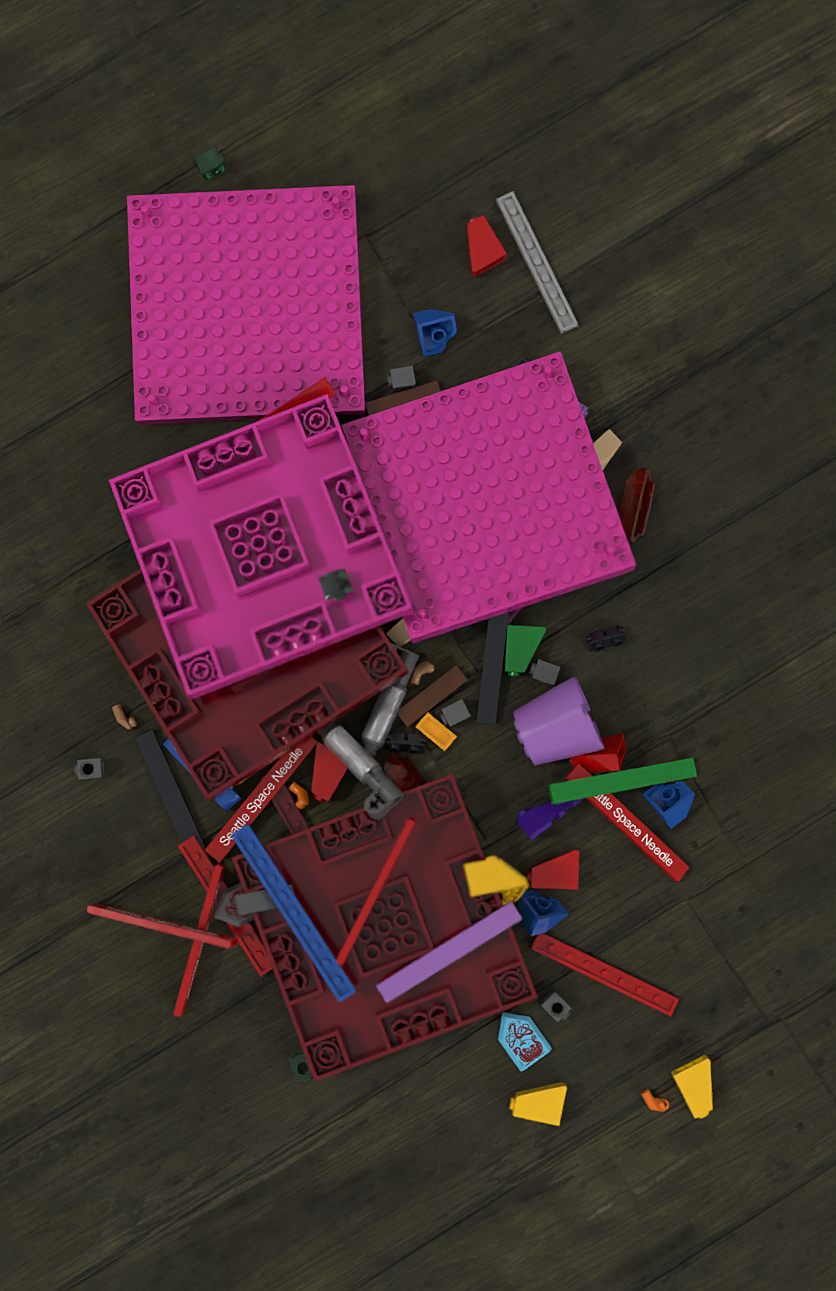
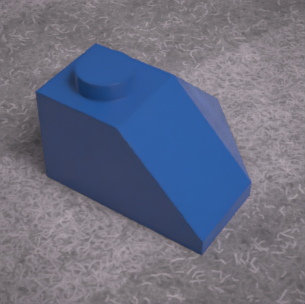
[413,309,457,357]
[642,782,695,829]
[517,889,568,936]

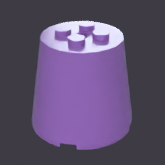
[513,676,604,765]

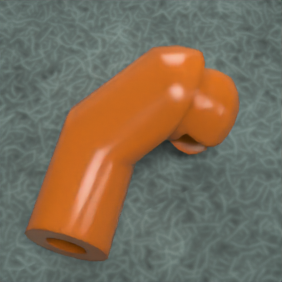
[289,781,309,810]
[641,1089,669,1112]

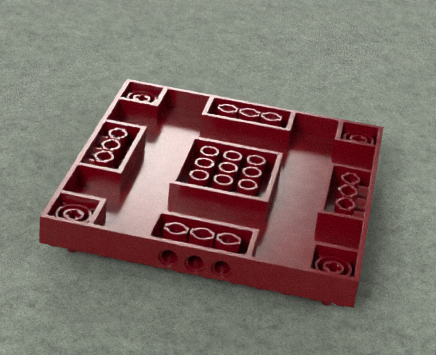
[86,569,409,801]
[232,773,538,1082]

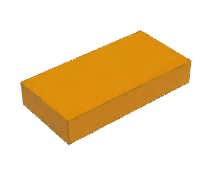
[416,712,457,751]

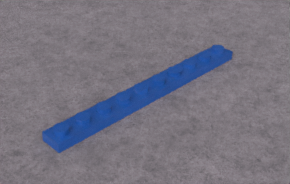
[231,824,356,1002]

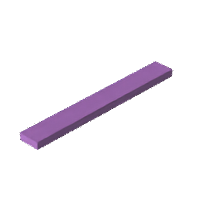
[376,901,522,1003]

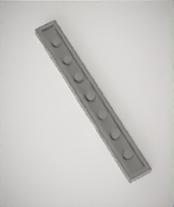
[496,191,579,334]

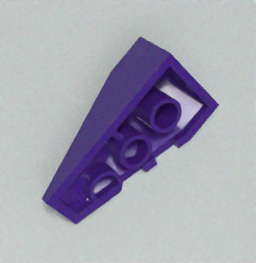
[515,798,584,840]

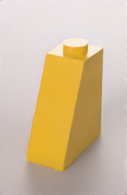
[671,1055,713,1119]
[509,1082,567,1126]

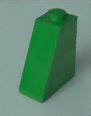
[504,625,546,676]

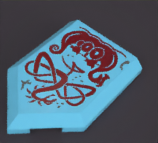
[498,1012,552,1072]

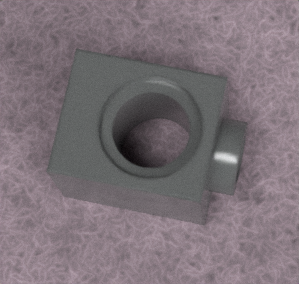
[387,366,416,392]
[529,659,560,686]
[440,699,471,727]
[75,758,105,780]
[540,989,572,1022]

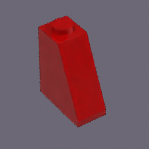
[467,215,507,278]
[569,733,627,772]
[312,742,348,803]
[527,849,579,889]

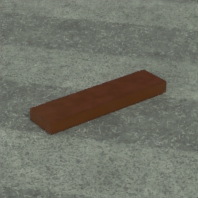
[365,381,441,415]
[397,665,468,727]

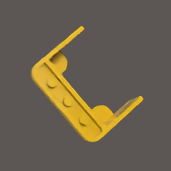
[464,856,528,906]

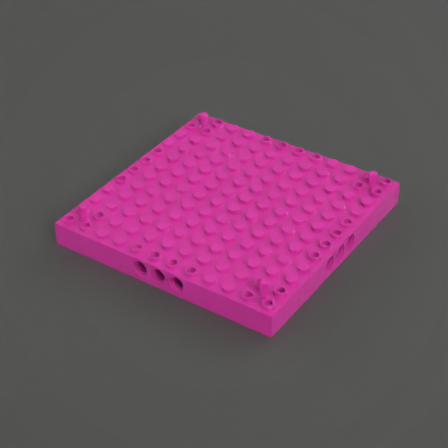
[127,185,365,425]
[342,351,636,643]
[109,394,414,699]

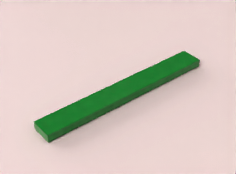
[548,758,697,804]

